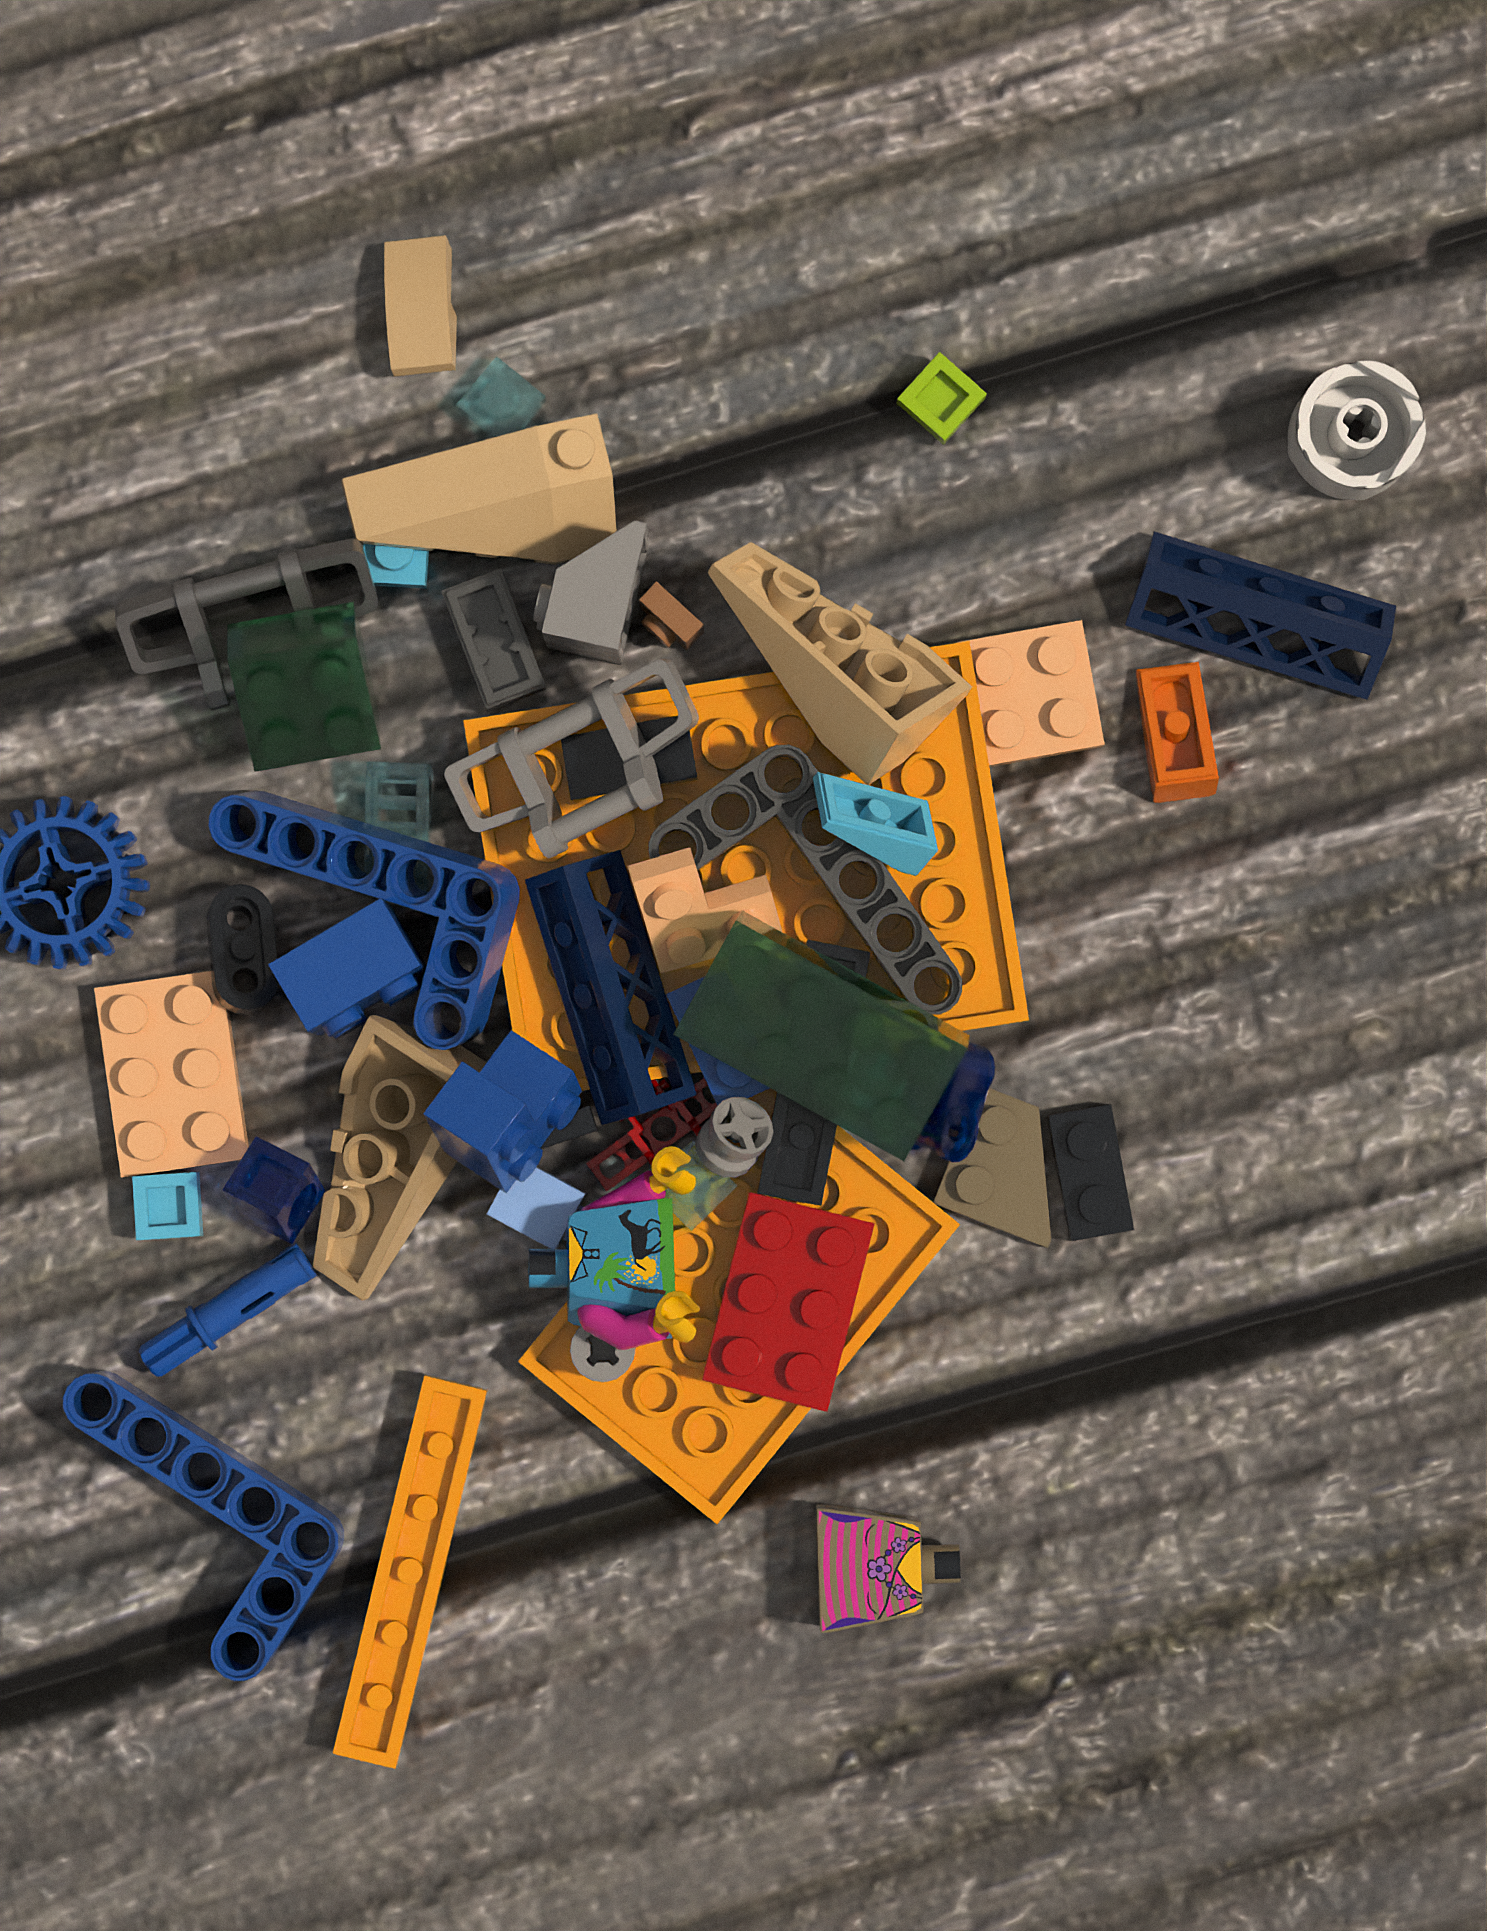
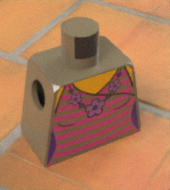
[815,1504,961,1633]

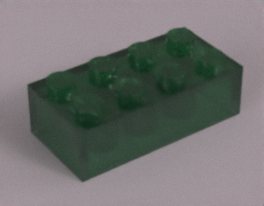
[673,910,970,1161]

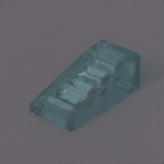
[364,762,433,892]

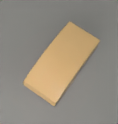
[384,235,457,377]

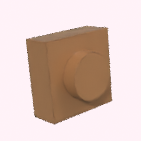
[639,581,704,651]

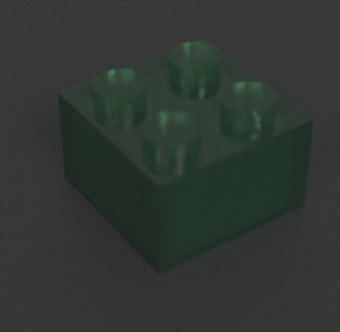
[227,602,381,772]

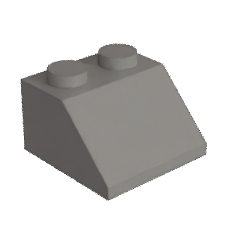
[533,521,650,665]

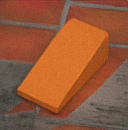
[1135,662,1219,803]

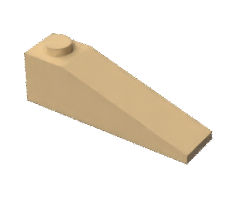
[341,413,617,565]
[708,542,972,785]
[312,1015,487,1301]

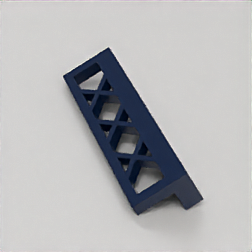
[1125,531,1396,700]
[525,850,697,1125]

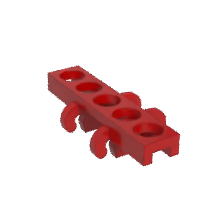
[586,1078,717,1192]

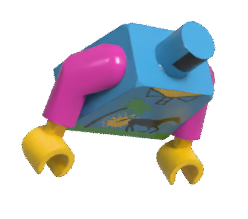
[528,1146,700,1350]

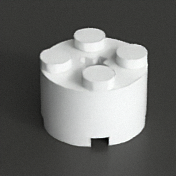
[1288,361,1426,500]

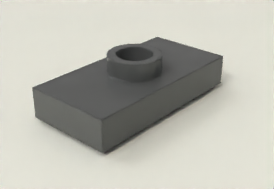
[441,568,547,712]

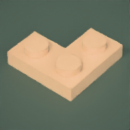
[628,847,784,974]

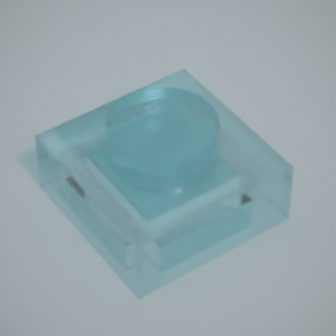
[456,356,547,438]
[665,1140,737,1231]

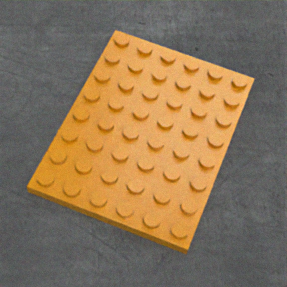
[463,641,1029,1091]

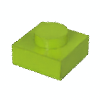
[896,352,987,445]

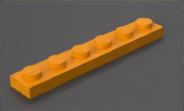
[333,1374,488,1769]

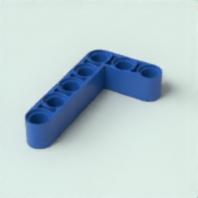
[209,790,520,1050]
[63,1370,344,1681]

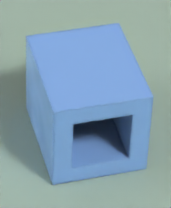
[487,1167,587,1249]

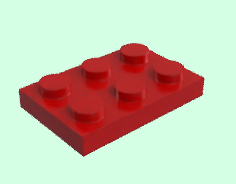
[702,1192,875,1412]

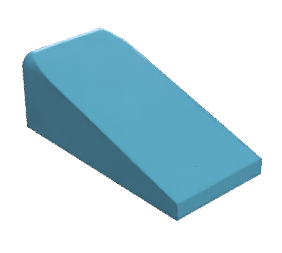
[813,772,938,876]

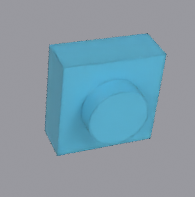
[363,544,429,589]
[132,1172,203,1240]

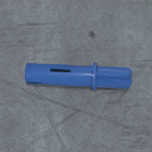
[139,1242,317,1377]

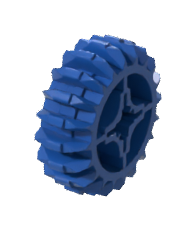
[0,796,150,970]

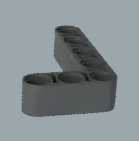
[649,744,962,1015]

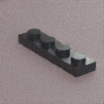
[757,940,871,1206]

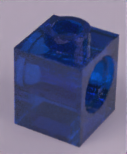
[222,1136,325,1244]

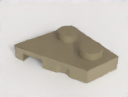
[933,1084,1051,1248]

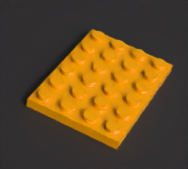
[518,1072,960,1524]

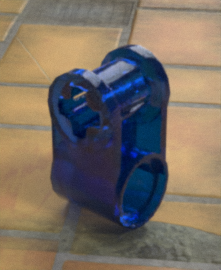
[892,1032,996,1162]

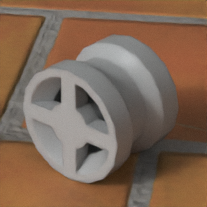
[695,1097,773,1178]
[570,1326,636,1382]

